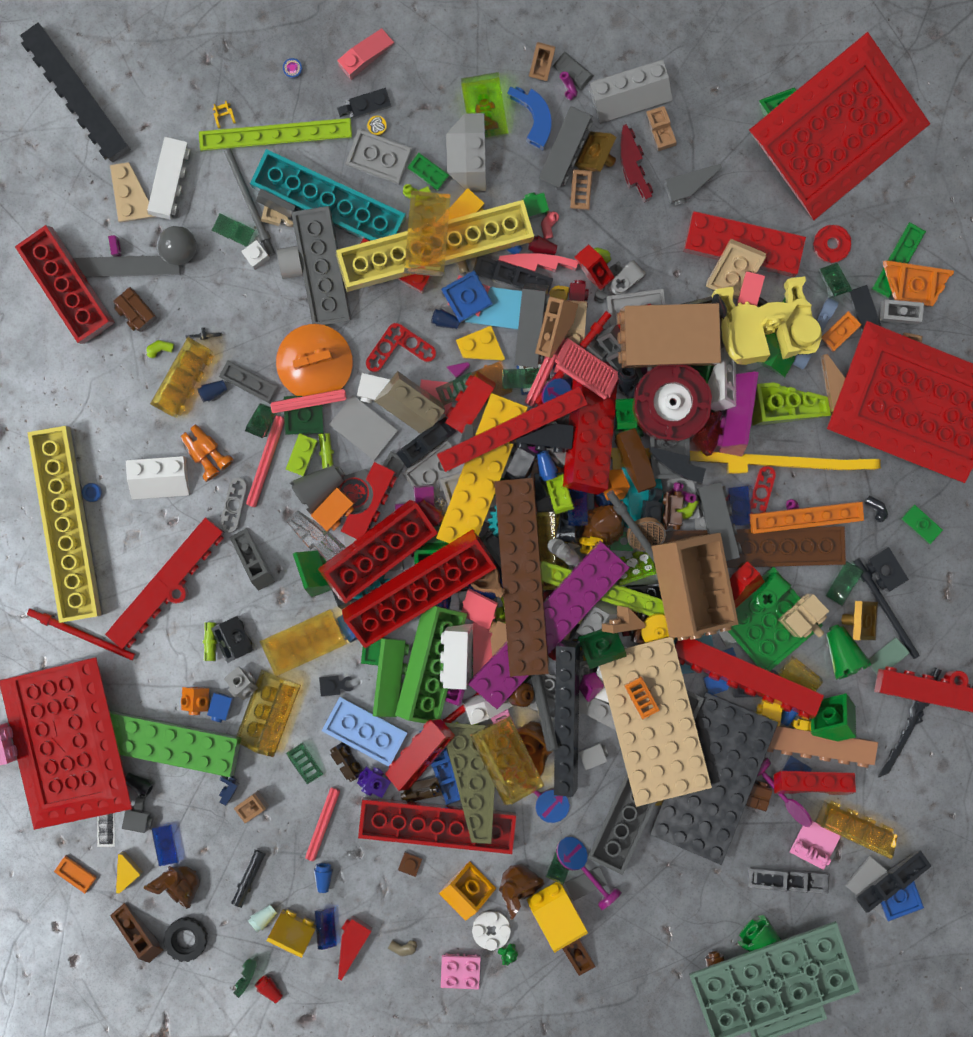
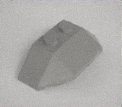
[446,113,486,191]

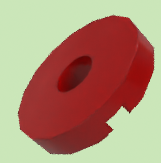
[813,225,851,263]

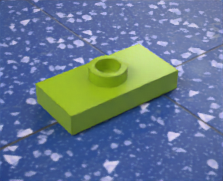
[546,474,574,514]

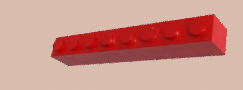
[437,386,588,472]
[675,637,824,720]

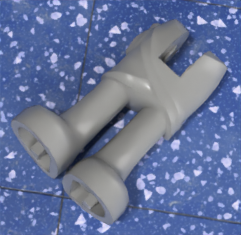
[548,538,587,568]

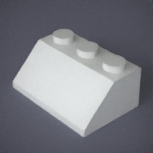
[126,456,189,500]
[440,624,473,689]

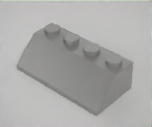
[589,60,673,124]

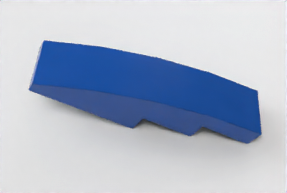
[419,730,460,805]

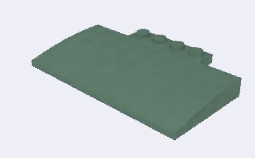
[689,921,860,1037]

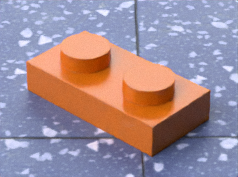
[821,311,861,352]

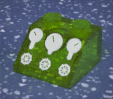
[617,551,657,586]

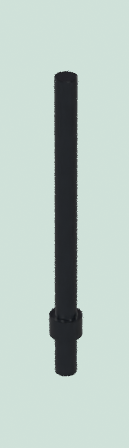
[853,558,920,659]

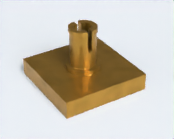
[574,131,617,172]
[841,601,878,640]

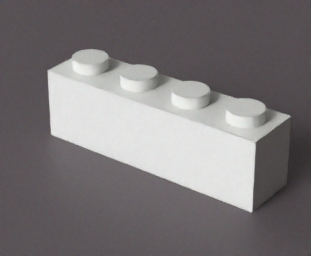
[147,137,190,220]

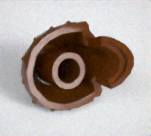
[577,505,625,548]
[510,721,553,777]
[499,864,544,920]
[143,866,200,909]

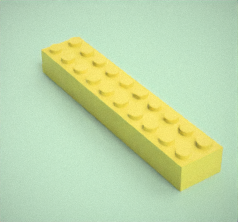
[336,200,534,292]
[27,426,102,623]

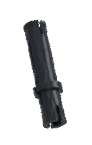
[231,849,266,908]

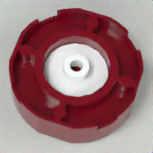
[632,365,712,442]

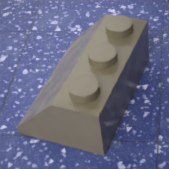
[374,371,445,433]

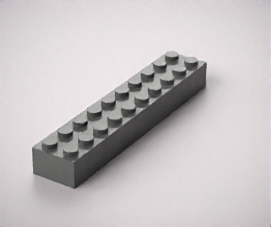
[588,690,704,875]

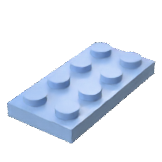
[322,697,408,767]

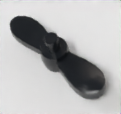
[185,327,222,340]

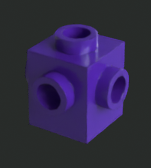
[357,766,391,798]

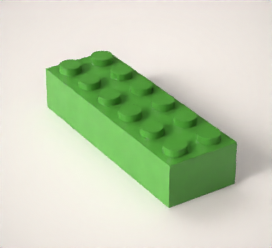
[395,606,467,724]

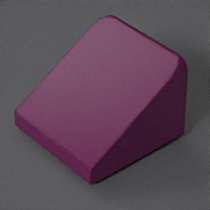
[446,362,470,379]
[579,673,604,702]

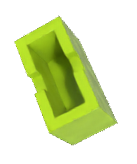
[285,434,319,476]

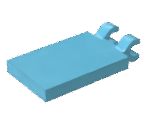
[465,287,522,330]

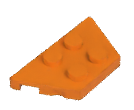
[883,261,954,307]

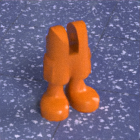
[180,424,234,482]

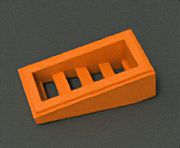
[624,676,660,720]

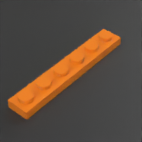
[750,501,864,534]

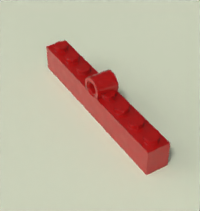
[105,517,225,649]
[874,666,973,713]

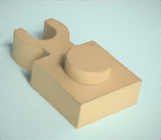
[261,206,293,227]

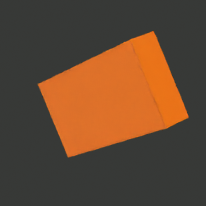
[54,855,97,894]

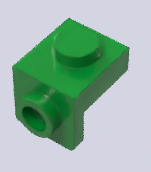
[615,398,637,429]

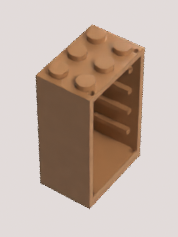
[617,303,721,368]
[651,533,738,641]

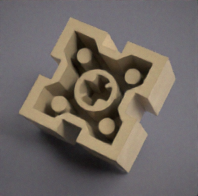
[778,594,829,638]

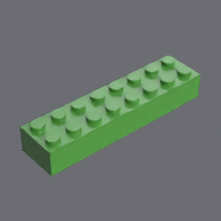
[109,710,242,777]

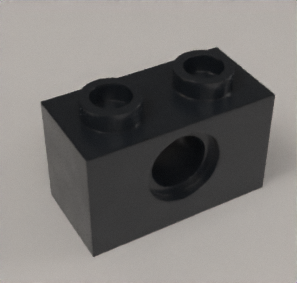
[866,547,909,592]
[211,616,254,663]

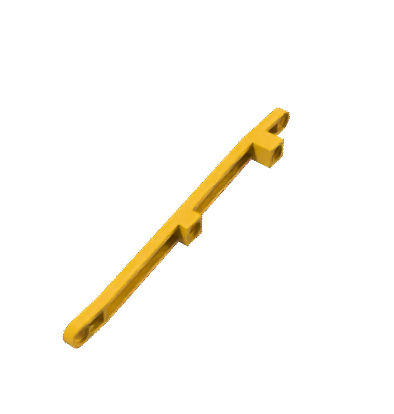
[611,448,881,474]

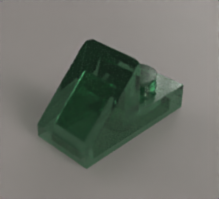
[819,263,852,297]
[502,368,539,390]
[245,403,277,438]
[545,847,569,885]

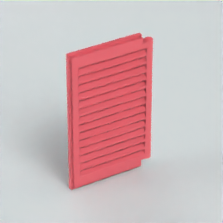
[555,338,618,400]

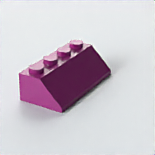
[717,371,759,457]

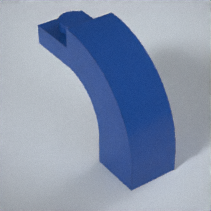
[507,86,552,150]

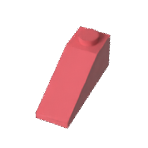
[337,28,394,80]

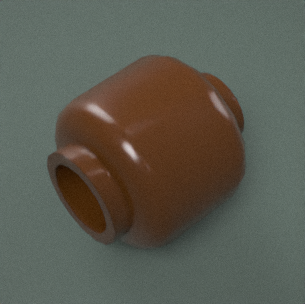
[507,682,535,707]

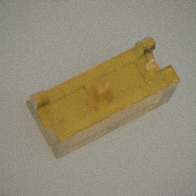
[779,655,823,692]

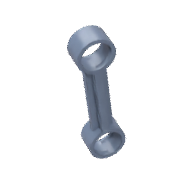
[793,297,839,370]

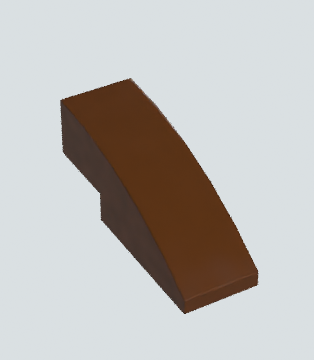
[614,428,656,493]

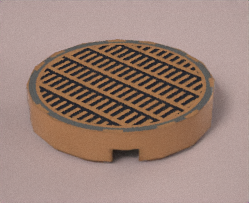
[627,517,666,552]

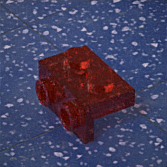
[692,410,723,456]

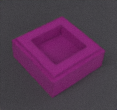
[108,235,122,257]

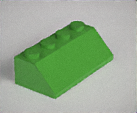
[373,637,409,717]

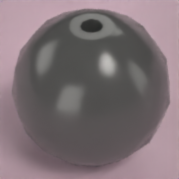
[157,226,196,265]

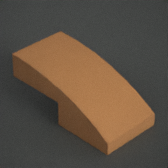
[646,106,677,151]

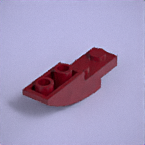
[620,124,654,203]

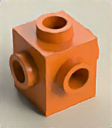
[181,687,209,715]

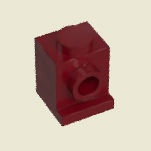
[569,280,589,308]

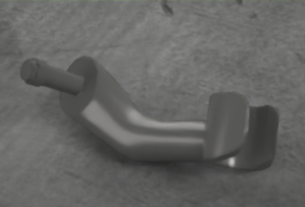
[594,261,622,303]

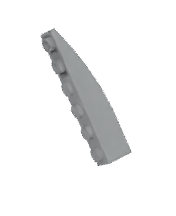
[542,674,616,730]

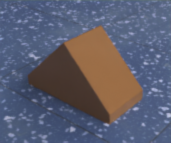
[529,42,556,81]
[234,790,269,823]

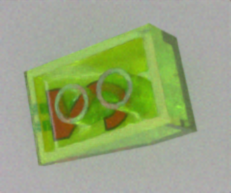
[461,72,508,137]

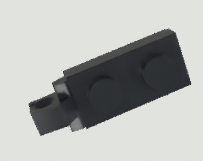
[337,87,392,119]

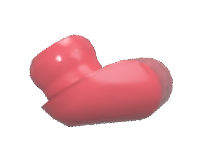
[541,211,559,239]

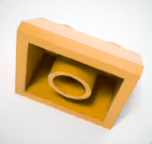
[438,861,496,921]

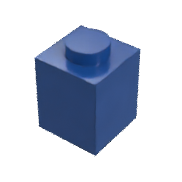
[207,692,234,723]

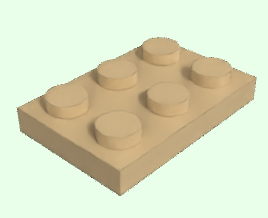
[706,239,766,299]

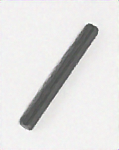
[530,674,558,752]

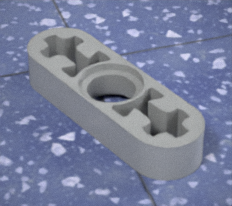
[220,478,247,533]

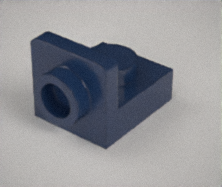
[780,755,812,772]
[219,776,239,806]

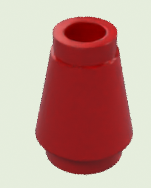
[255,975,283,1004]

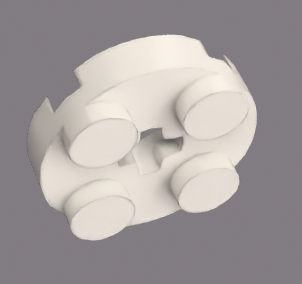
[472,911,511,951]

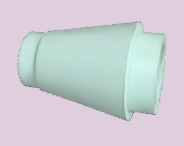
[248,905,277,933]

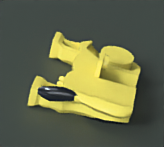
[711,276,822,365]

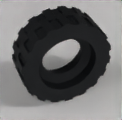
[163,917,208,962]

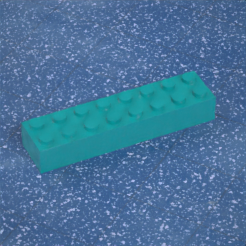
[250,149,407,241]

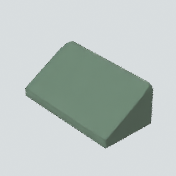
[869,637,910,675]

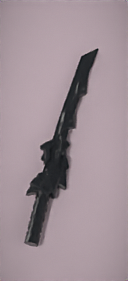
[878,667,942,778]

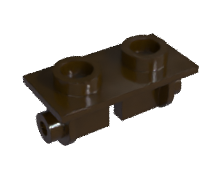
[330,742,363,782]
[401,777,443,802]

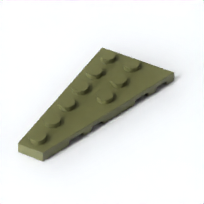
[445,723,499,844]

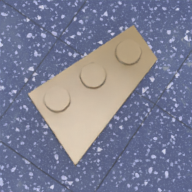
[110,162,156,223]

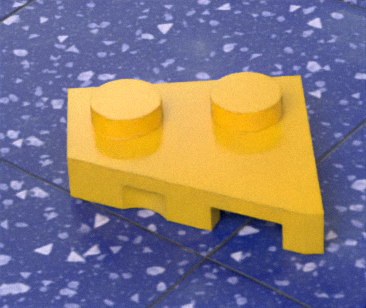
[456,326,505,361]

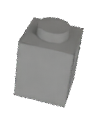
[578,742,609,770]

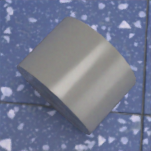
[277,246,303,279]

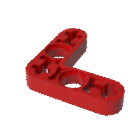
[366,323,436,372]
[725,466,776,519]

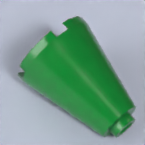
[826,624,872,680]
[738,915,781,952]

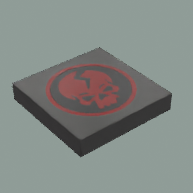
[338,469,373,516]

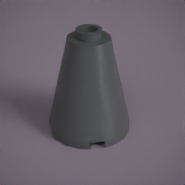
[290,465,345,514]

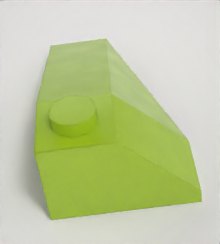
[752,382,831,426]

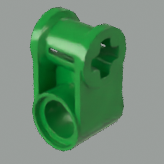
[756,572,792,609]

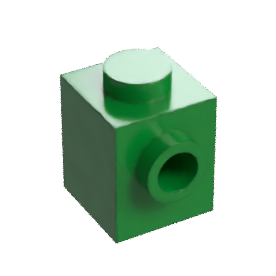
[522,192,549,220]

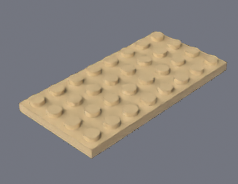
[599,637,712,807]

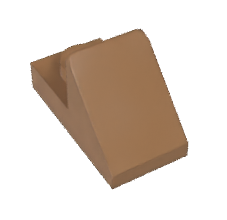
[602,606,645,633]

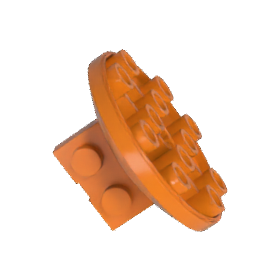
[276,324,353,396]

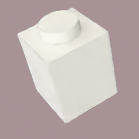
[241,240,270,270]

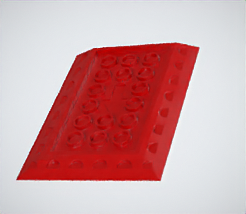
[749,32,930,221]
[827,321,973,483]
[0,657,132,830]

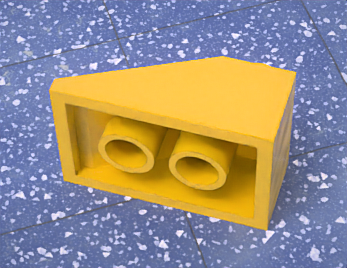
[526,880,588,953]
[266,909,317,958]

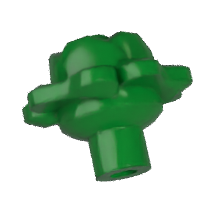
[498,943,518,966]

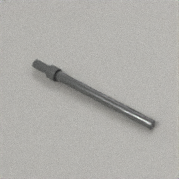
[224,149,275,256]
[607,490,655,563]

